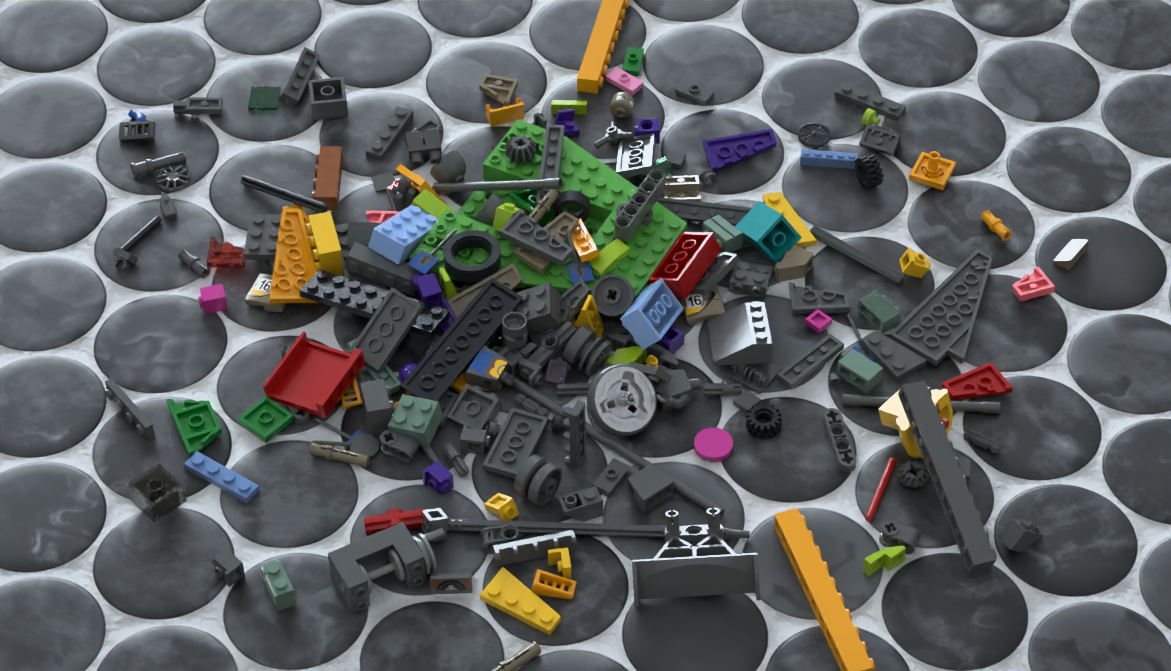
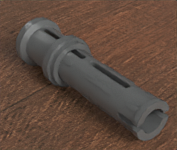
[130,151,186,178]

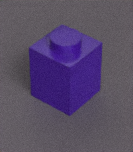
[416,273,442,305]

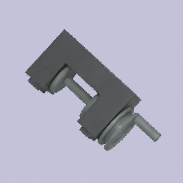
[328,522,445,613]

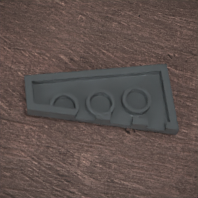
[499,209,573,266]

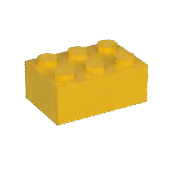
[306,211,344,276]

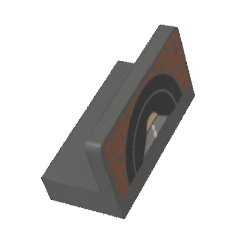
[430,571,472,594]

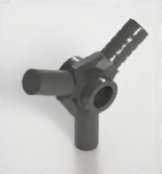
[593,121,634,149]

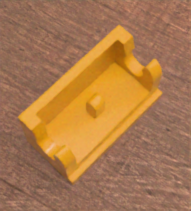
[485,97,525,127]

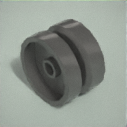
[592,274,636,318]
[514,455,563,507]

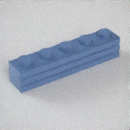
[800,149,858,169]

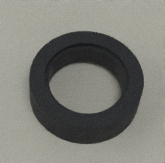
[444,230,501,283]

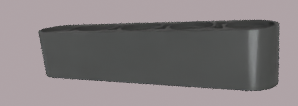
[614,169,665,241]

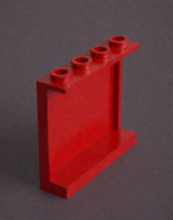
[263,331,366,418]

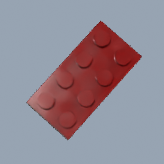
[648,232,721,298]

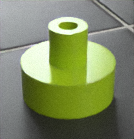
[861,108,880,126]

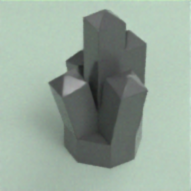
[391,177,416,211]

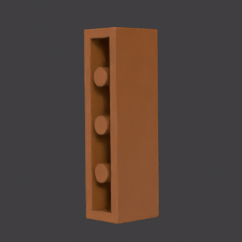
[312,146,343,210]

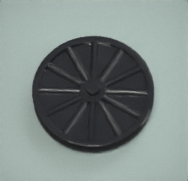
[798,123,830,148]

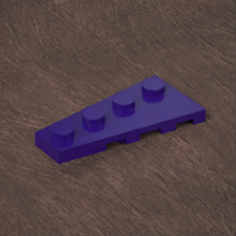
[702,129,777,172]

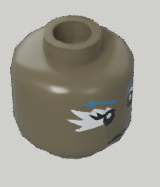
[610,92,634,118]

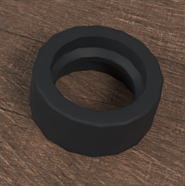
[554,190,590,222]

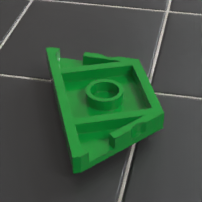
[166,399,222,458]

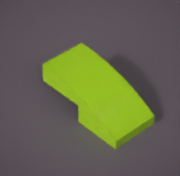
[589,238,630,277]
[863,545,906,576]

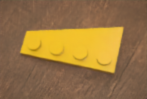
[762,192,817,248]

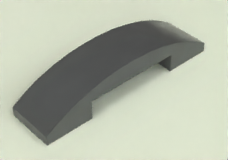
[609,334,679,370]

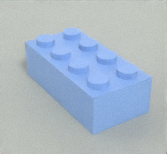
[368,205,438,265]
[621,278,684,350]

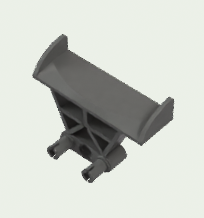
[632,508,760,608]

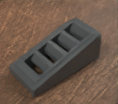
[119,120,156,141]

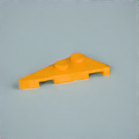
[396,164,446,204]

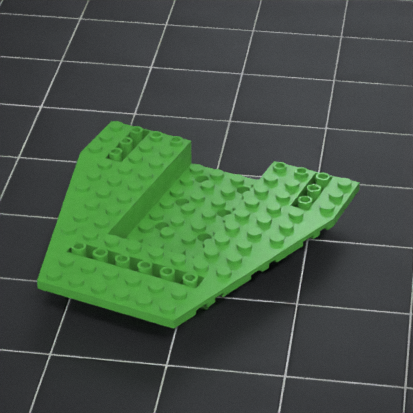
[409,119,687,300]

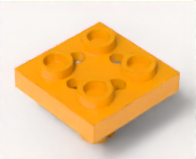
[909,151,956,190]

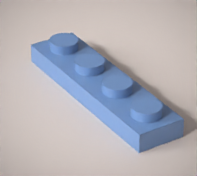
[184,451,259,503]

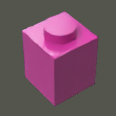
[198,284,228,314]

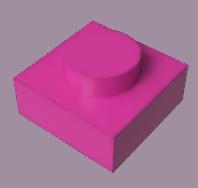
[805,309,832,334]

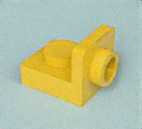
[484,493,519,521]
[548,548,572,580]

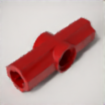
[364,508,425,535]

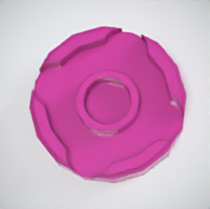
[694,427,733,462]

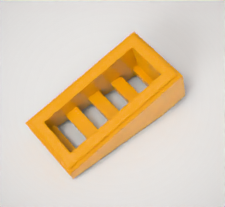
[341,377,363,409]
[531,569,577,600]

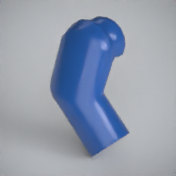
[128,109,146,129]

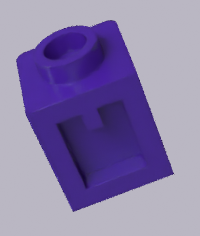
[554,109,580,137]

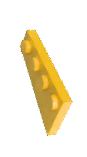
[480,567,561,636]

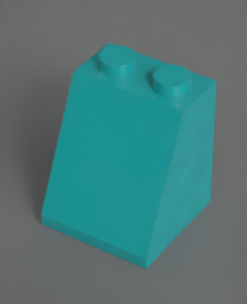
[735,201,802,264]

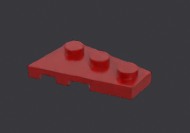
[941,362,1013,401]

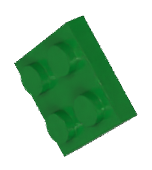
[238,396,294,443]

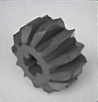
[505,134,536,164]

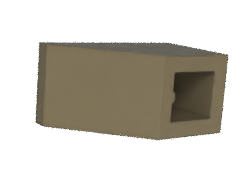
[774,245,814,282]

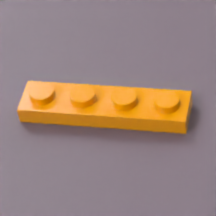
[571,218,600,263]

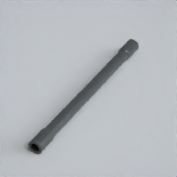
[432,178,564,194]
[842,394,1000,414]

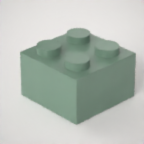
[388,394,443,447]

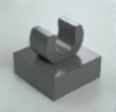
[112,247,138,271]

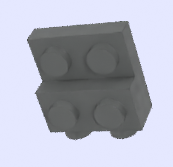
[729,261,773,298]
[447,384,502,430]

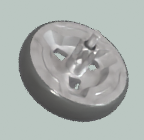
[587,364,657,437]

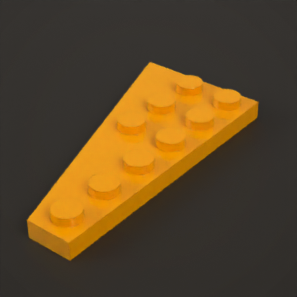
[268,209,319,303]

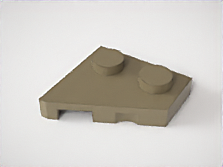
[479,74,518,106]

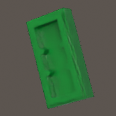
[622,47,644,76]

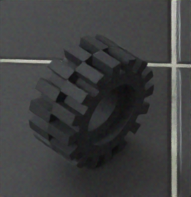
[854,154,884,189]
[746,402,782,440]

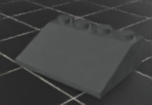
[707,301,772,365]

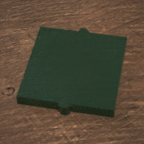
[248,86,281,111]

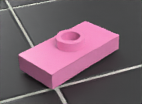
[605,67,644,95]

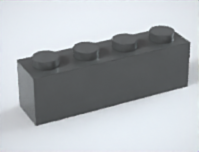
[344,242,420,296]

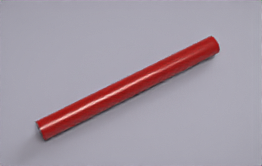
[865,458,897,522]

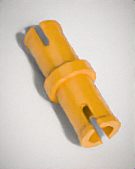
[980,210,1012,241]

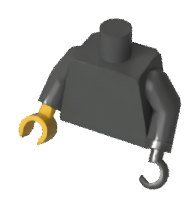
[645,355,701,411]

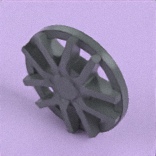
[156,165,191,192]

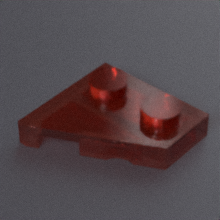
[207,237,246,268]

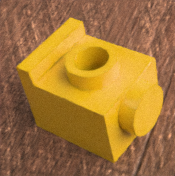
[899,248,931,278]

